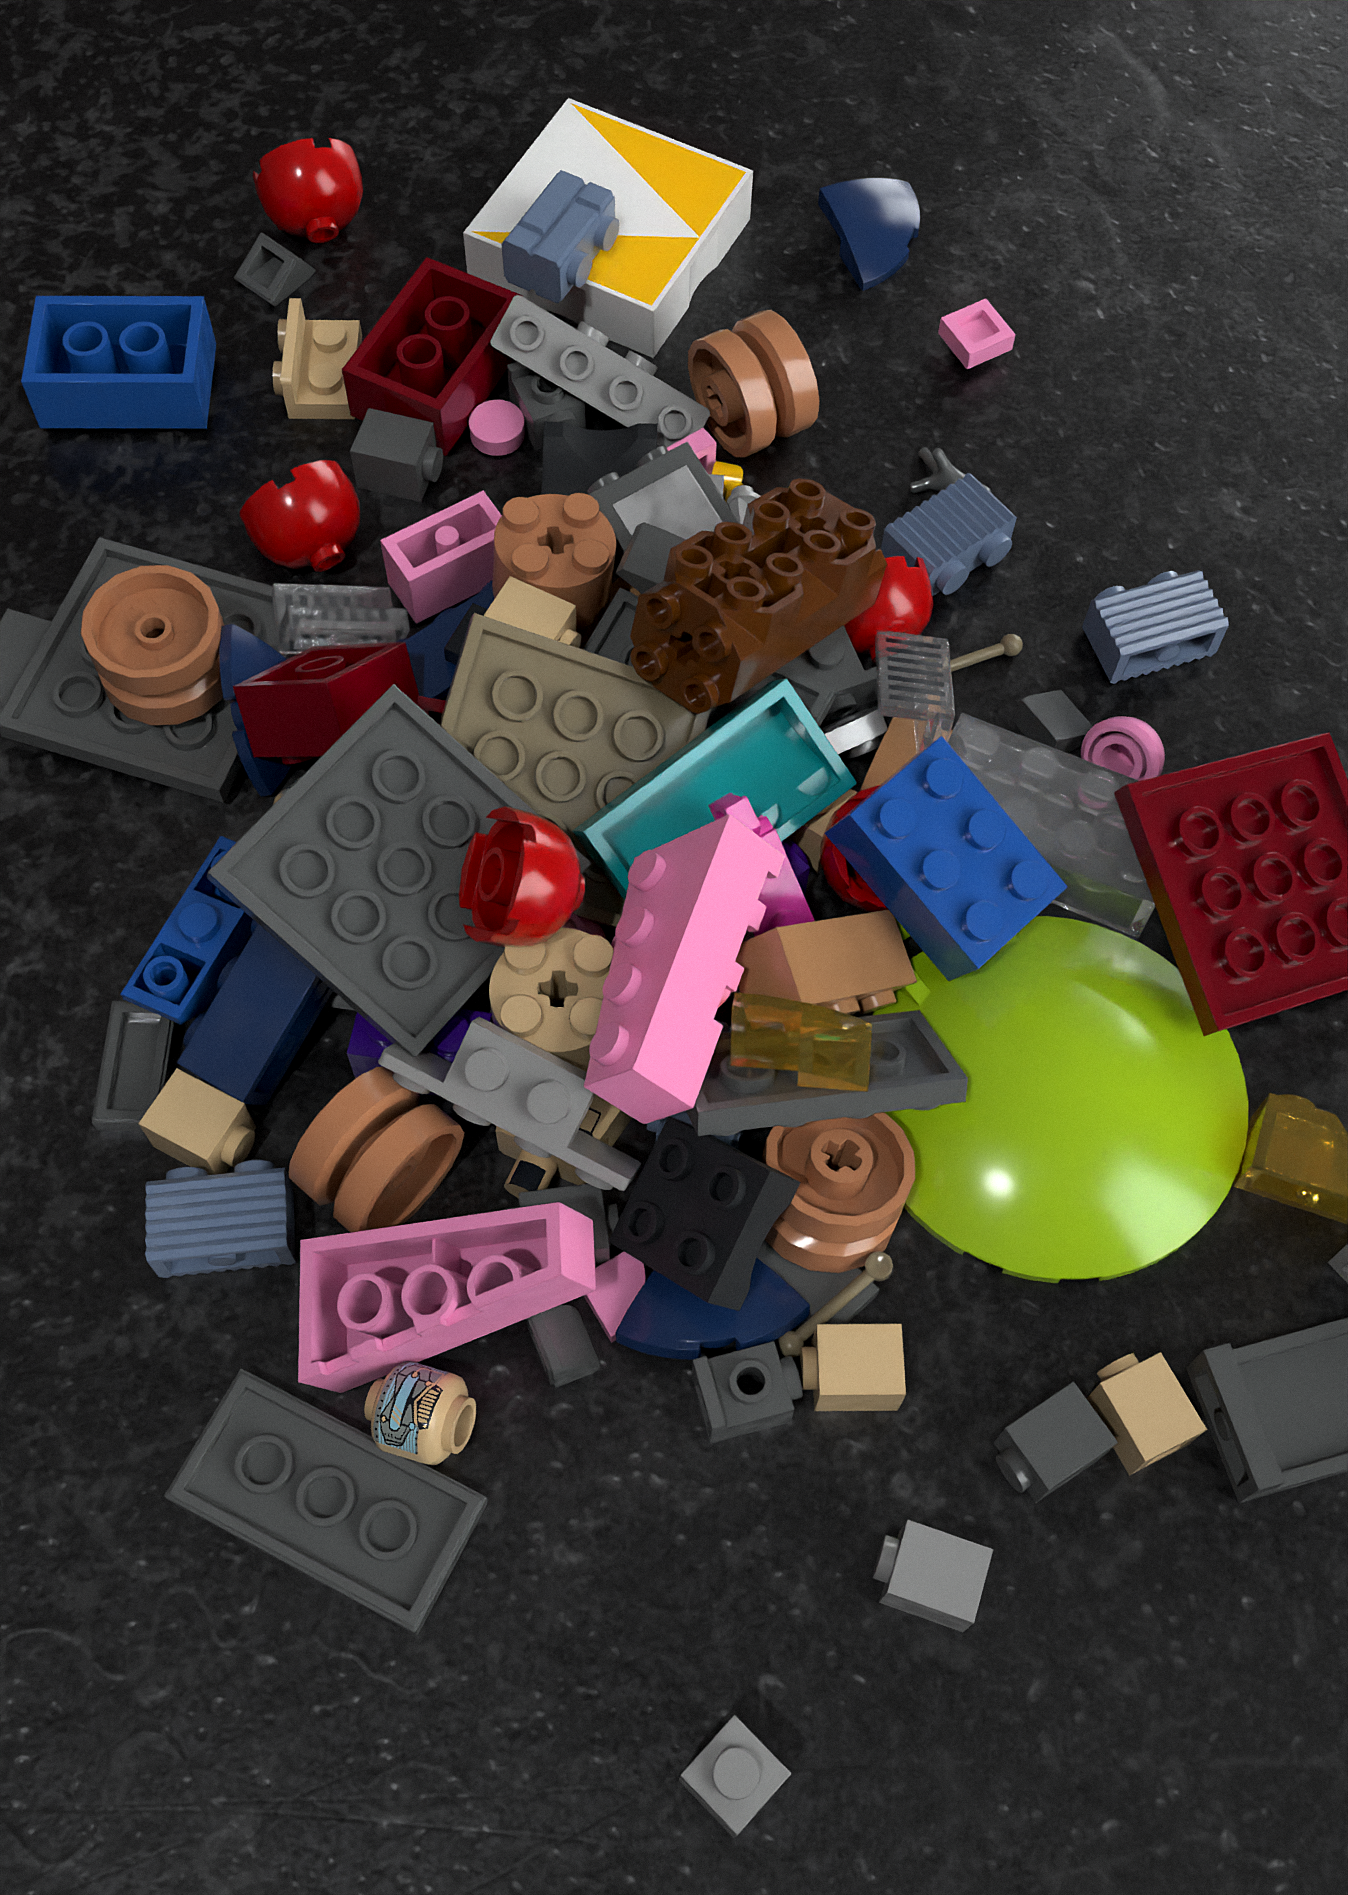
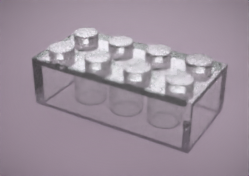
[948,713,1155,938]

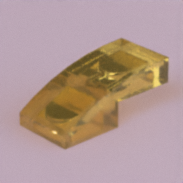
[731,992,873,1092]

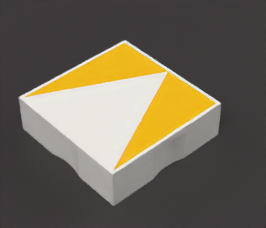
[463,98,753,358]

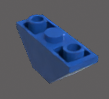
[121,836,253,1025]

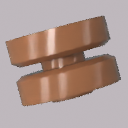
[688,310,820,457]
[81,565,224,725]
[289,1067,464,1233]
[761,1112,915,1273]

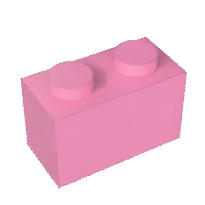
[380,490,502,624]

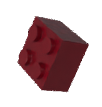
[233,642,419,764]

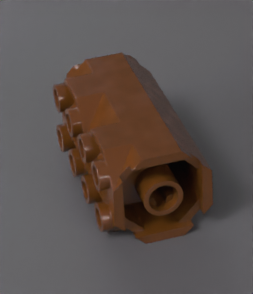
[630,478,887,714]

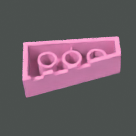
[584,814,785,1124]
[298,1202,596,1393]

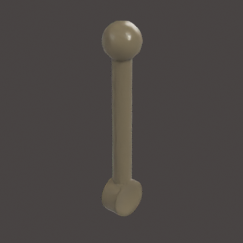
[913,634,1023,689]
[777,1251,893,1358]

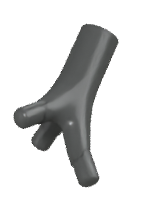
[909,447,991,493]

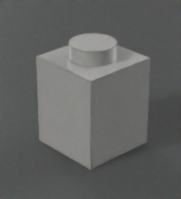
[873,1520,993,1632]
[679,1715,792,1838]

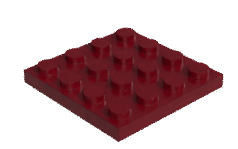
[1114,732,1348,1036]

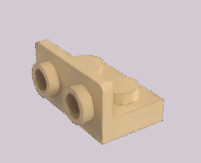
[273,298,362,419]

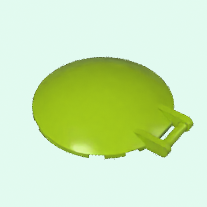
[873,916,1248,1283]

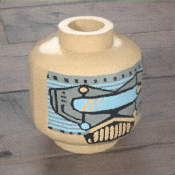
[364,1361,476,1465]

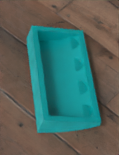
[572,678,857,900]

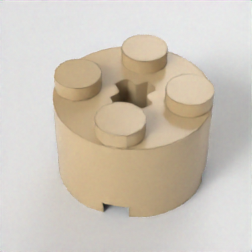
[489,927,614,1072]

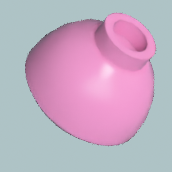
[1081,716,1165,799]

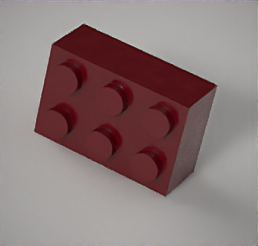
[342,257,523,456]

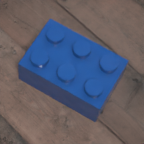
[21,296,216,429]
[825,736,1068,981]

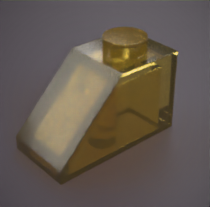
[1234,1093,1348,1225]

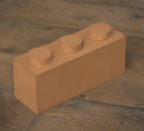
[735,910,917,1032]

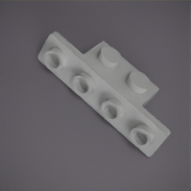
[491,295,710,448]
[378,1017,641,1191]

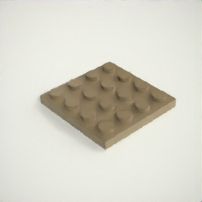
[439,613,711,929]

